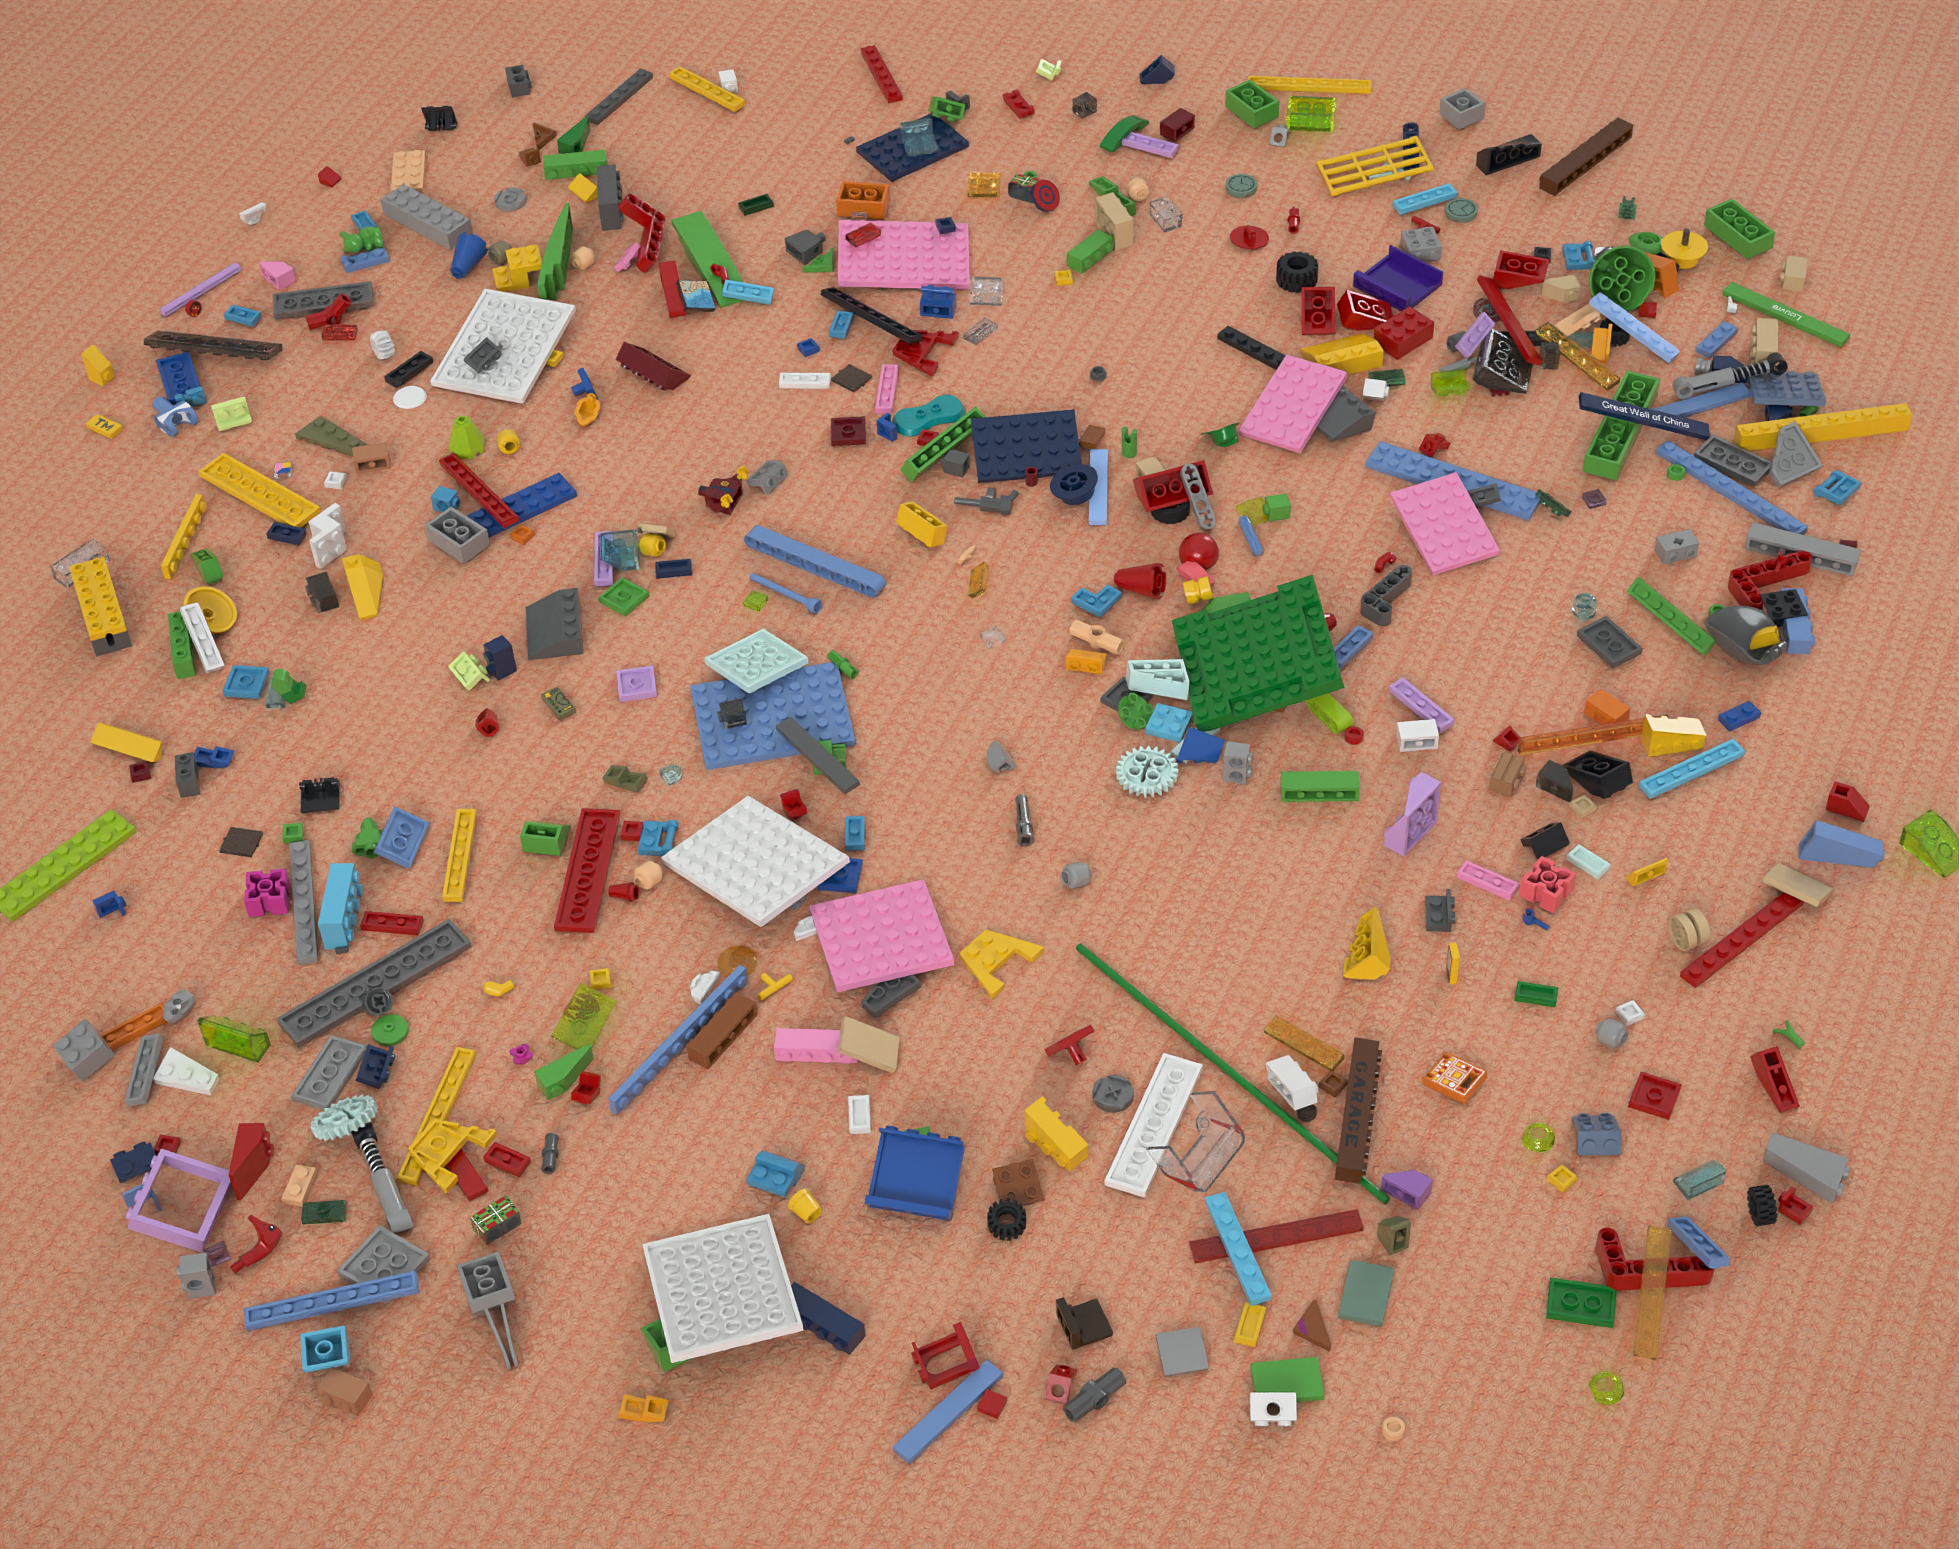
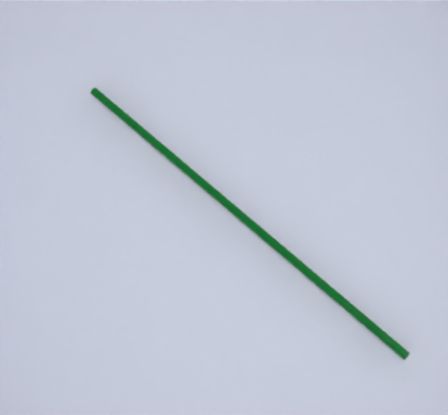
[1076,943,1390,1204]

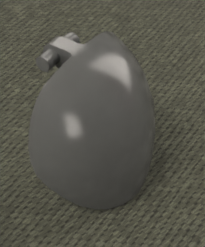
[1704,606,1787,666]

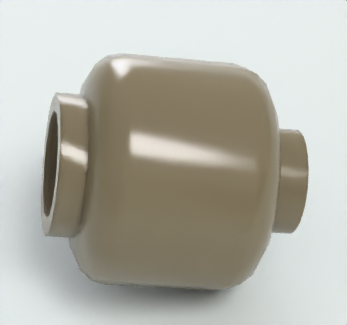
[488,241,512,264]

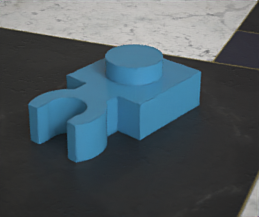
[174,386,207,407]

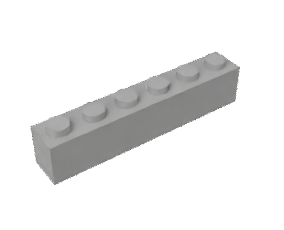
[1745,522,1861,577]

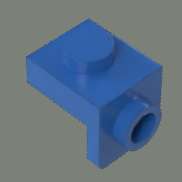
[92,890,127,918]

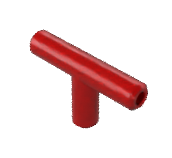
[1411,216,1440,234]

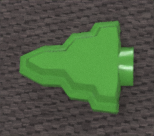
[352,817,383,858]

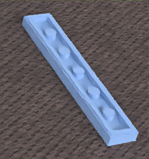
[1089,449,1108,525]

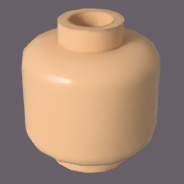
[1127,178,1149,202]
[571,246,595,270]
[633,861,663,890]

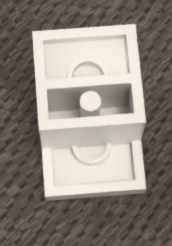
[309,503,347,569]

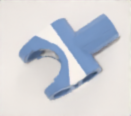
[152,396,199,437]

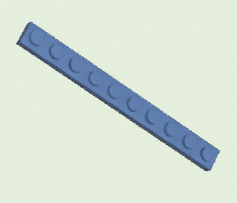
[1656,440,1808,535]
[608,965,748,1114]

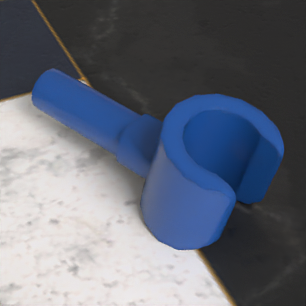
[1522,909,1550,930]

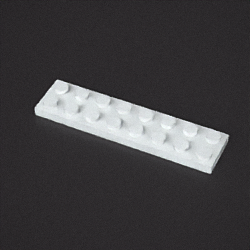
[1105,1053,1203,1198]

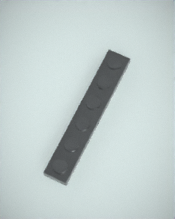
[585,68,653,125]

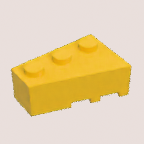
[1641,714,1706,757]
[1024,1096,1088,1172]

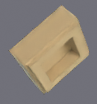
[1569,794,1597,819]

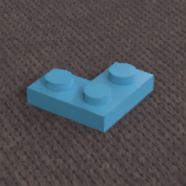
[1071,585,1122,618]

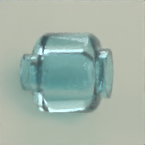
[1572,593,1597,621]

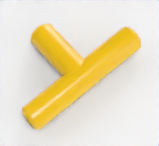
[757,973,793,1001]

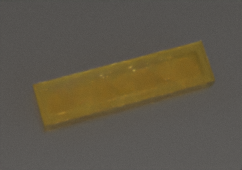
[1264,1015,1344,1071]

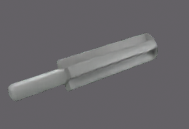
[1439,355,1482,378]

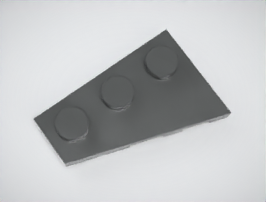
[861,975,921,1018]

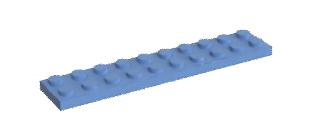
[1365,441,1543,521]

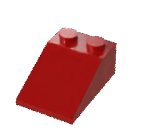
[1493,250,1550,289]
[1301,287,1335,335]
[1337,290,1393,331]
[229,1123,274,1200]

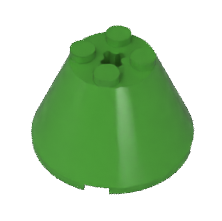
[1589,246,1655,312]

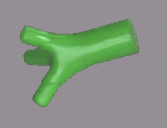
[1773,1021,1805,1049]

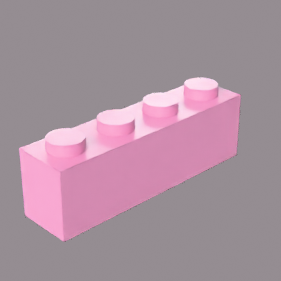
[774,1028,858,1063]

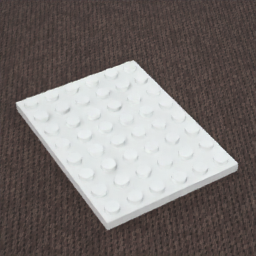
[430,289,576,404]
[661,796,850,927]
[642,1214,804,1363]

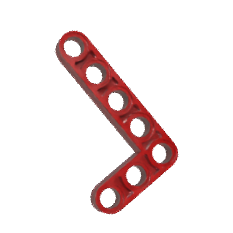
[618,194,666,273]
[1728,551,1813,610]
[1595,1227,1715,1291]

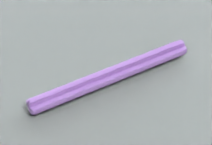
[160,263,241,317]

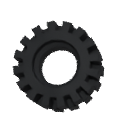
[1600,318,1630,347]
[1747,1184,1778,1226]
[987,1198,1026,1241]

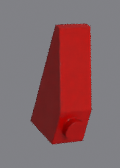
[1750,1046,1800,1113]

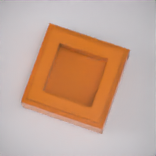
[510,524,535,545]

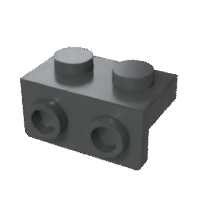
[464,337,503,374]

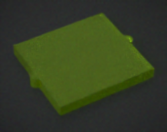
[1236,496,1268,526]

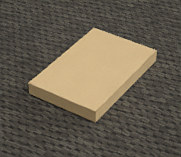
[1762,863,1833,907]
[838,1016,900,1073]

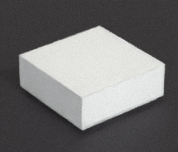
[324,472,347,489]
[1615,1000,1645,1026]

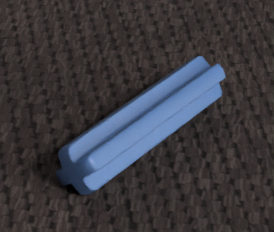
[1239,515,1263,556]

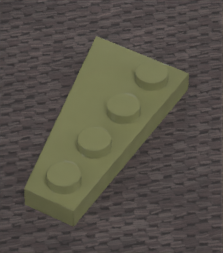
[295,416,367,457]

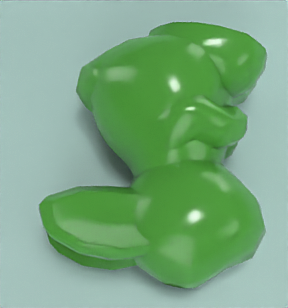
[340,227,383,253]

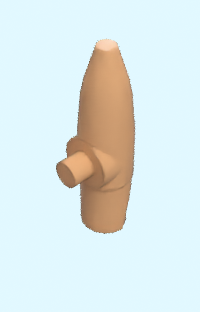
[957,545,976,564]

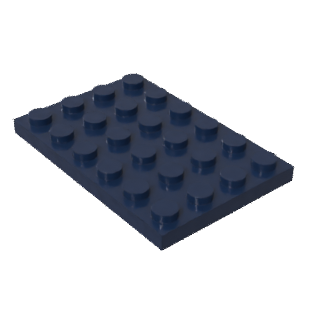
[856,113,969,182]
[971,409,1082,483]

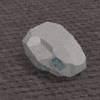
[163,989,196,1023]

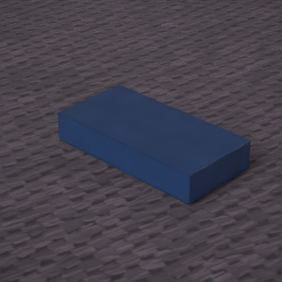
[655,559,692,579]

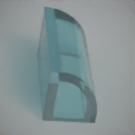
[1673,1160,1726,1200]

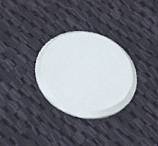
[393,386,427,409]

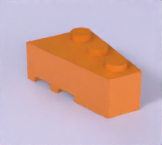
[1644,252,1679,299]

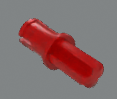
[1287,206,1300,234]

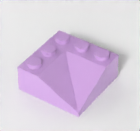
[1384,772,1441,856]

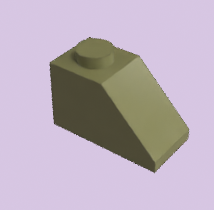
[1377,1216,1411,1255]

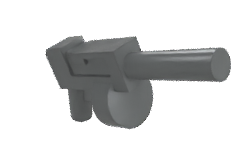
[954,487,1019,515]

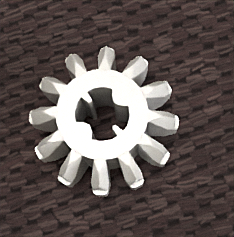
[370,331,395,359]

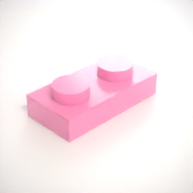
[613,242,640,272]

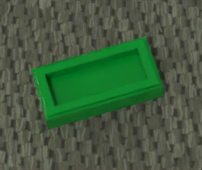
[1514,981,1559,1007]

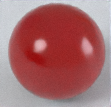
[1179,533,1219,570]

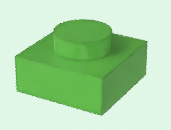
[282,822,304,844]

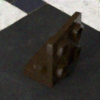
[1056,1297,1113,1350]

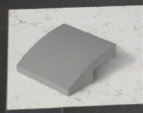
[1155,1327,1209,1377]

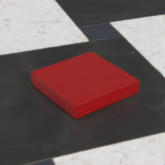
[1628,1072,1682,1120]

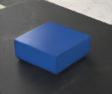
[797,338,820,357]

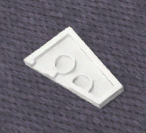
[153,1047,220,1095]

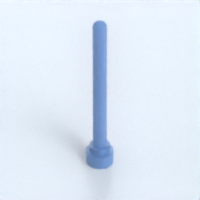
[750,573,822,614]

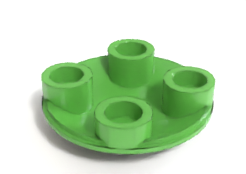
[1118,693,1153,730]

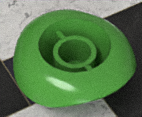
[1629,232,1663,255]

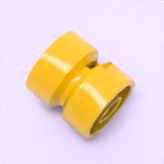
[1183,576,1214,605]

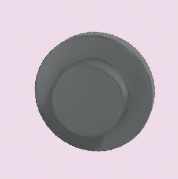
[1090,366,1107,382]

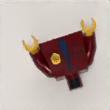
[698,466,749,515]

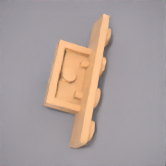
[1555,304,1603,339]

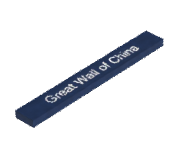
[1578,392,1710,441]

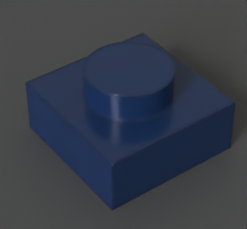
[935,217,956,234]

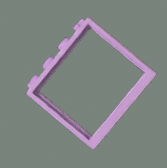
[126,1149,232,1253]

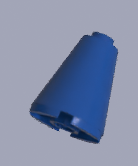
[450,232,489,278]

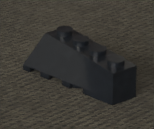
[1476,134,1542,175]

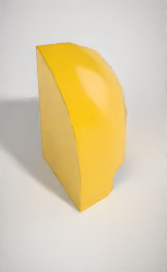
[1750,626,1780,650]

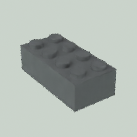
[596,165,624,231]

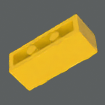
[896,501,948,548]

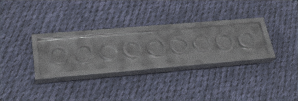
[276,919,472,1048]

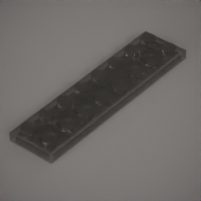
[144,330,282,361]

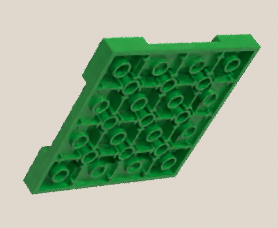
[1172,574,1345,732]

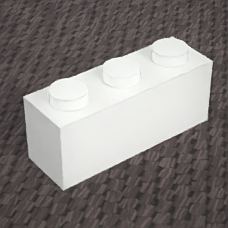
[1266,1055,1319,1110]

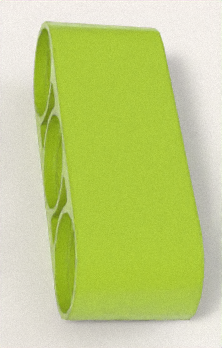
[1306,693,1354,734]

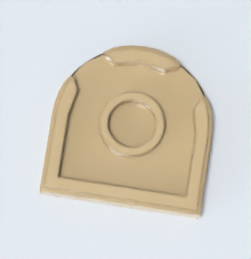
[636,524,676,539]

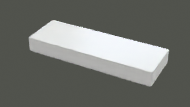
[779,373,831,389]

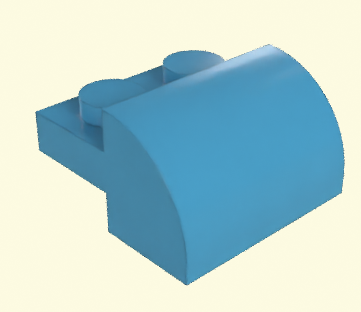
[746,1150,805,1197]

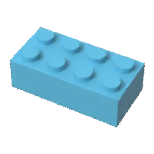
[318,863,363,949]

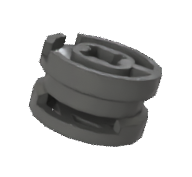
[362,987,393,1016]

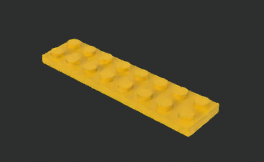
[198,453,321,528]

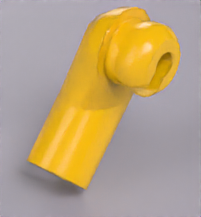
[483,980,515,997]

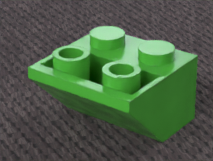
[520,820,571,856]

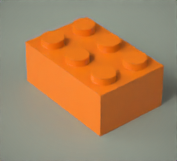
[836,181,890,219]

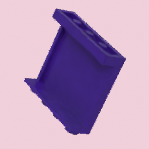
[1353,245,1443,312]

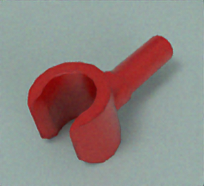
[1773,551,1789,574]

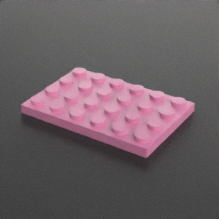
[1238,354,1348,453]
[1390,472,1500,576]

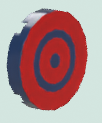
[1030,179,1060,212]

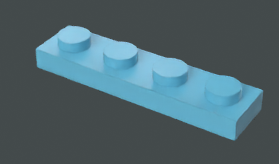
[1392,183,1458,215]

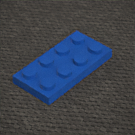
[156,352,200,405]

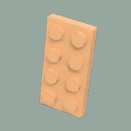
[391,150,426,193]

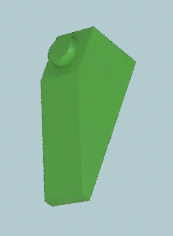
[190,548,224,584]
[534,1044,594,1100]

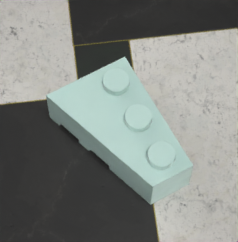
[1126,659,1190,700]

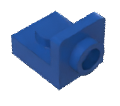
[876,413,897,442]

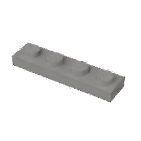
[124,1033,164,1107]

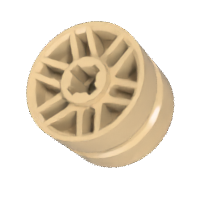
[1668,908,1711,951]

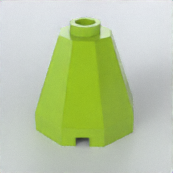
[449,416,485,459]

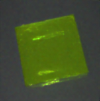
[743,590,768,611]

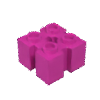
[244,868,290,917]

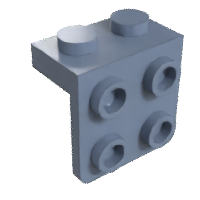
[1572,1113,1621,1156]

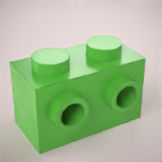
[928,97,966,122]

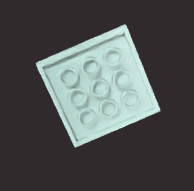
[704,628,808,693]

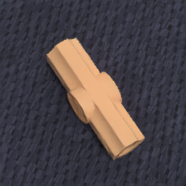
[1070,619,1125,655]

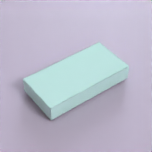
[1566,844,1611,879]

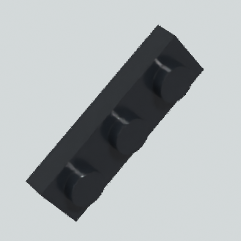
[384,351,433,388]

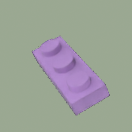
[1455,312,1495,358]

